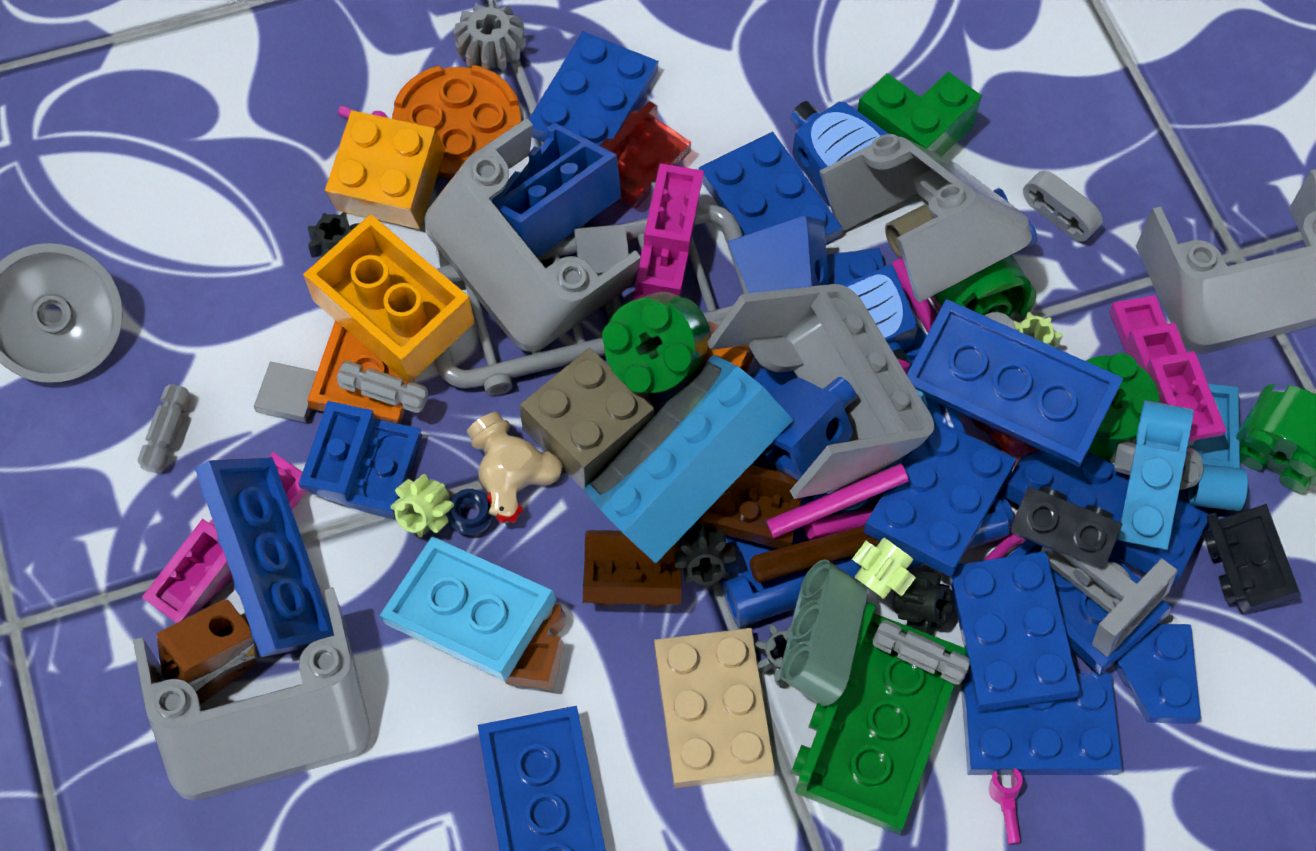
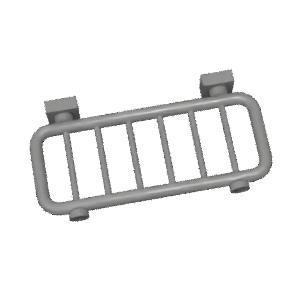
[434,182,748,396]

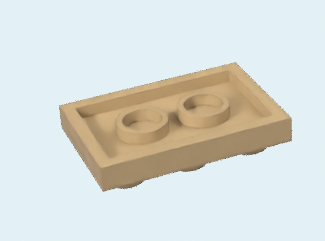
[654,628,775,789]

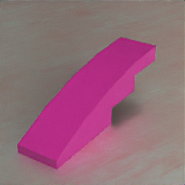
[633,163,704,346]
[1109,295,1227,442]
[142,452,307,623]

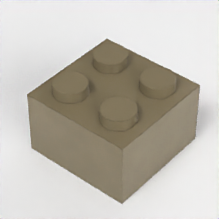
[520,347,654,489]

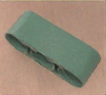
[780,559,867,707]

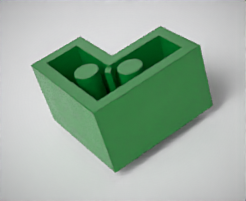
[857,71,982,156]

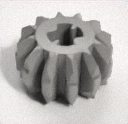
[454,0,526,73]

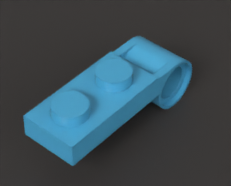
[1188,384,1248,511]
[1117,400,1194,550]

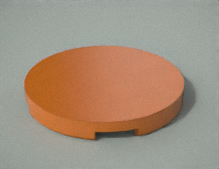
[392,65,521,178]

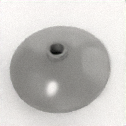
[0,243,123,383]

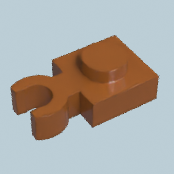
[505,604,566,690]

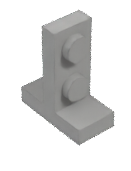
[1041,546,1178,657]

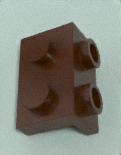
[694,465,802,549]
[583,530,682,607]

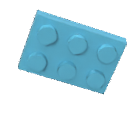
[379,537,557,681]

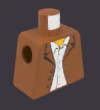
[156,600,257,705]

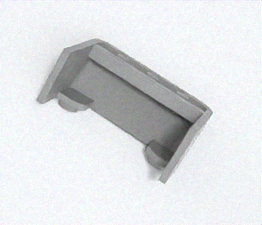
[425,118,641,352]
[819,134,1032,303]
[1135,169,1316,354]
[707,284,934,499]
[133,587,371,801]

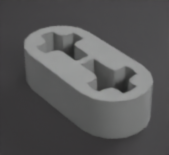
[1023,170,1103,241]

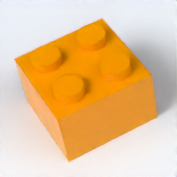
[325,110,445,230]

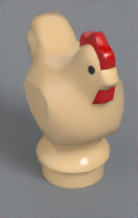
[467,412,563,523]

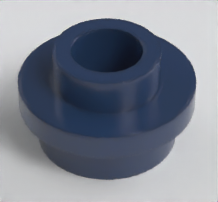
[446,489,494,536]

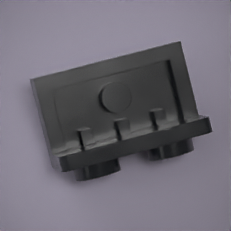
[1011,486,1123,569]
[1203,504,1302,615]

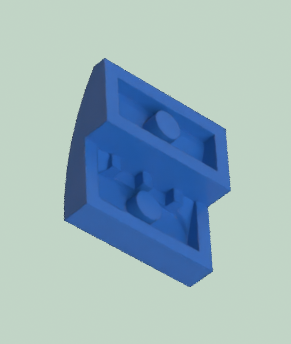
[298,401,422,519]

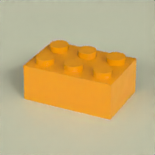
[303,214,475,383]

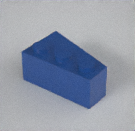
[492,122,621,258]

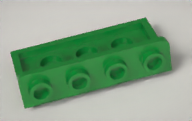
[791,602,965,835]

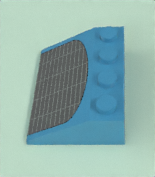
[583,354,793,563]

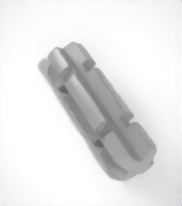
[337,361,428,413]
[137,384,191,473]
[873,620,970,684]

